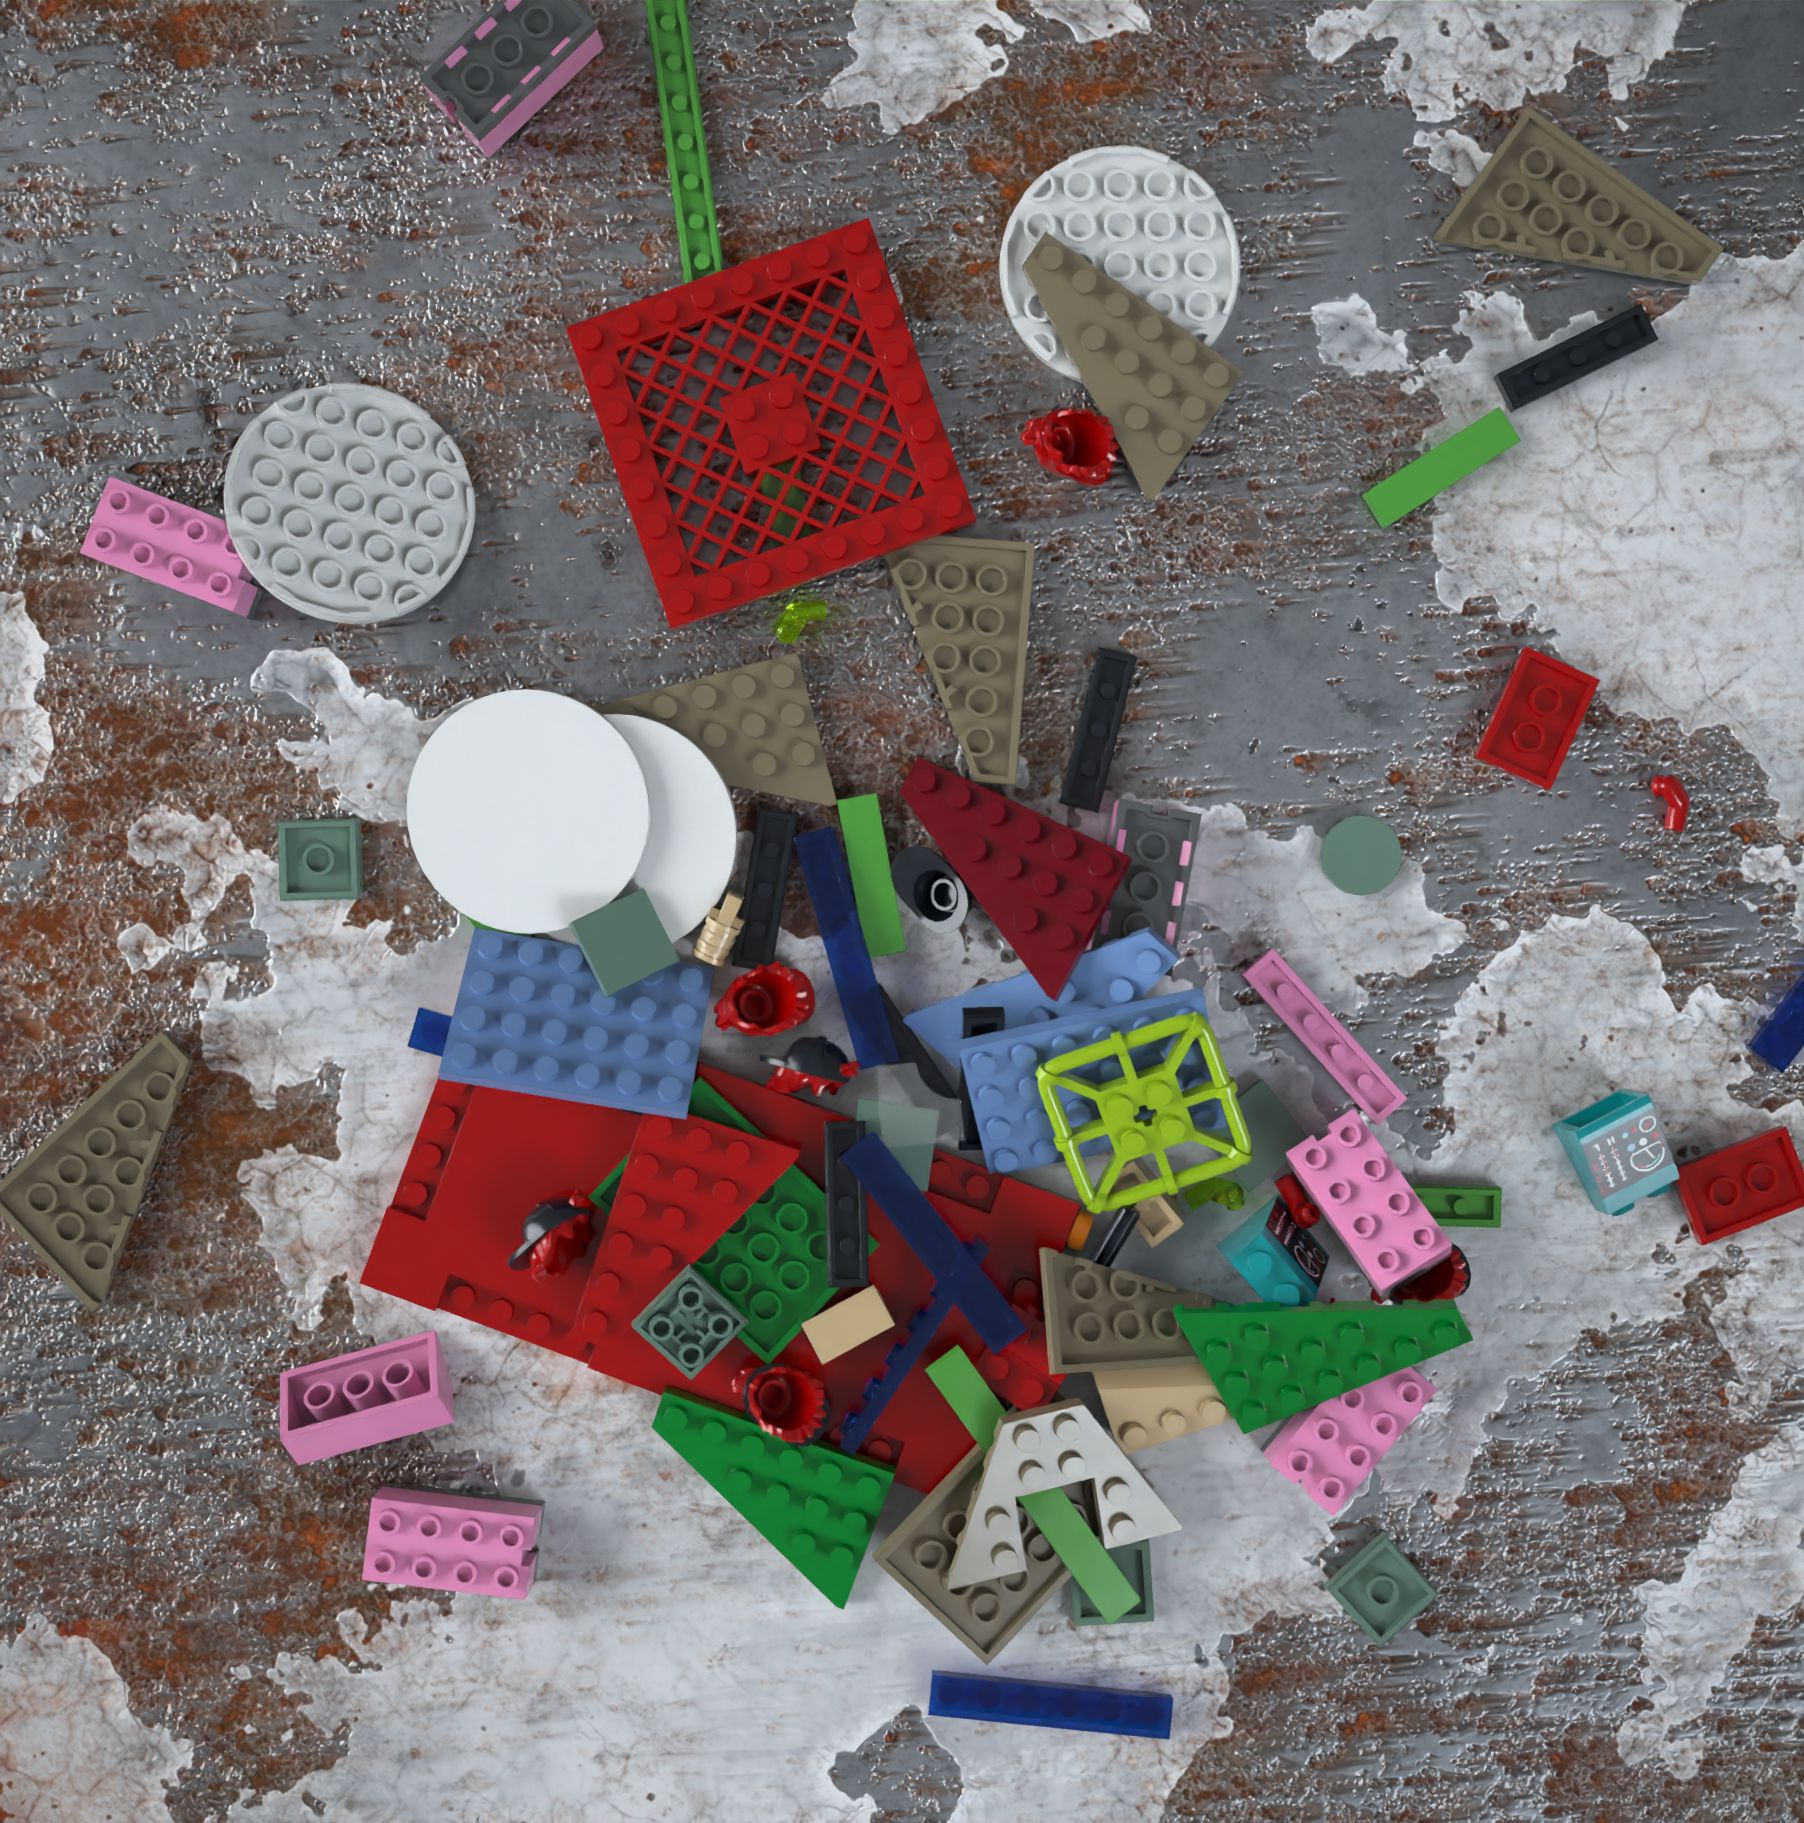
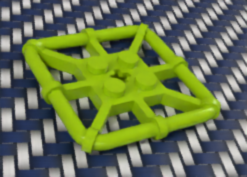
[1035,1011,1253,1214]

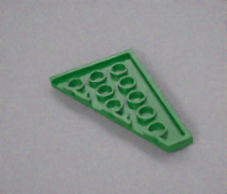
[1173,1299,1474,1435]
[652,1385,896,1609]

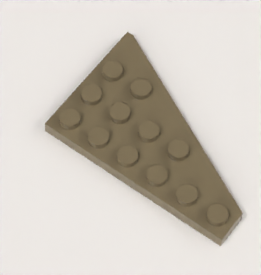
[1433,106,1724,285]
[1022,232,1244,504]
[884,536,1035,786]
[592,652,838,807]
[0,1030,193,1312]

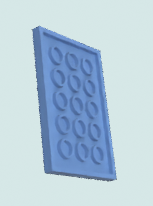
[439,928,714,1120]
[957,987,1227,1174]

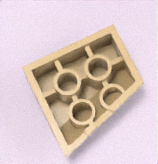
[1092,1364,1234,1455]

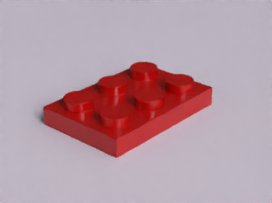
[1473,647,1600,791]
[1673,1125,1804,1246]

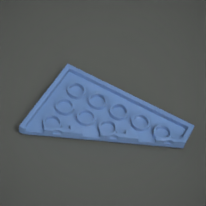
[903,926,1181,1070]

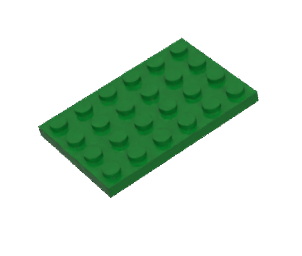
[588,1076,880,1364]

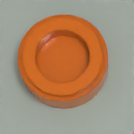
[1066,1208,1094,1251]

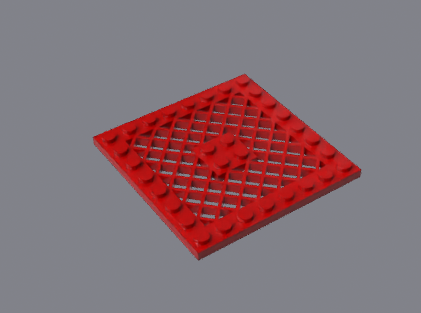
[566,218,976,631]

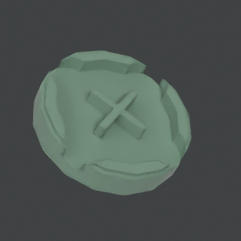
[1319,815,1402,896]

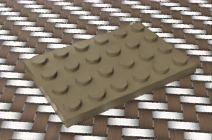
[872,1392,1155,1665]

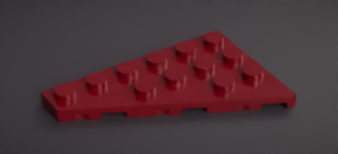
[899,757,1132,1002]

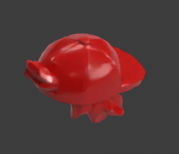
[1019,408,1119,488]
[714,961,816,1036]

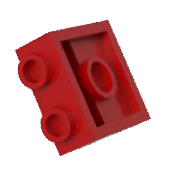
[974,1302,1069,1411]

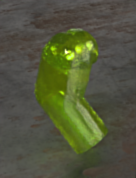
[774,600,827,644]
[1183,1177,1245,1211]

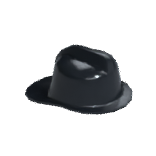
[891,845,973,934]

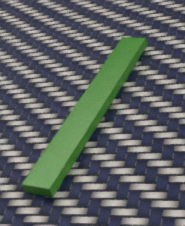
[645,0,724,284]
[924,1345,1142,1626]

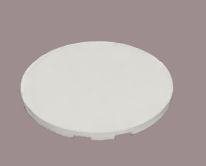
[999,145,1241,384]
[224,382,475,624]
[406,689,651,934]
[547,714,737,945]

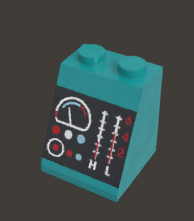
[1552,1088,1680,1216]
[1216,1195,1330,1307]

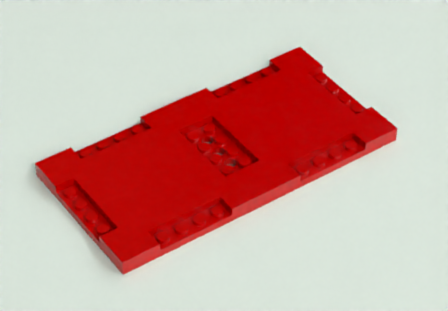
[359,1060,1080,1494]

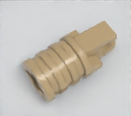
[692,891,745,967]

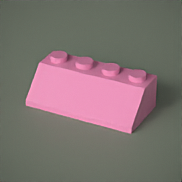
[280,1330,455,1466]

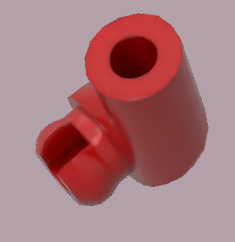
[1651,774,1690,832]
[1274,1172,1320,1229]

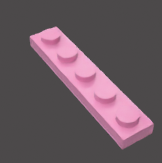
[1241,948,1407,1126]

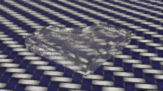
[875,1062,965,1148]

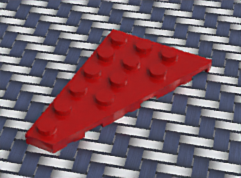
[570,1112,801,1349]

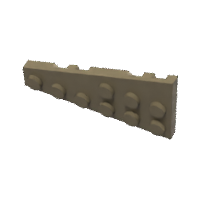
[1039,1247,1240,1375]

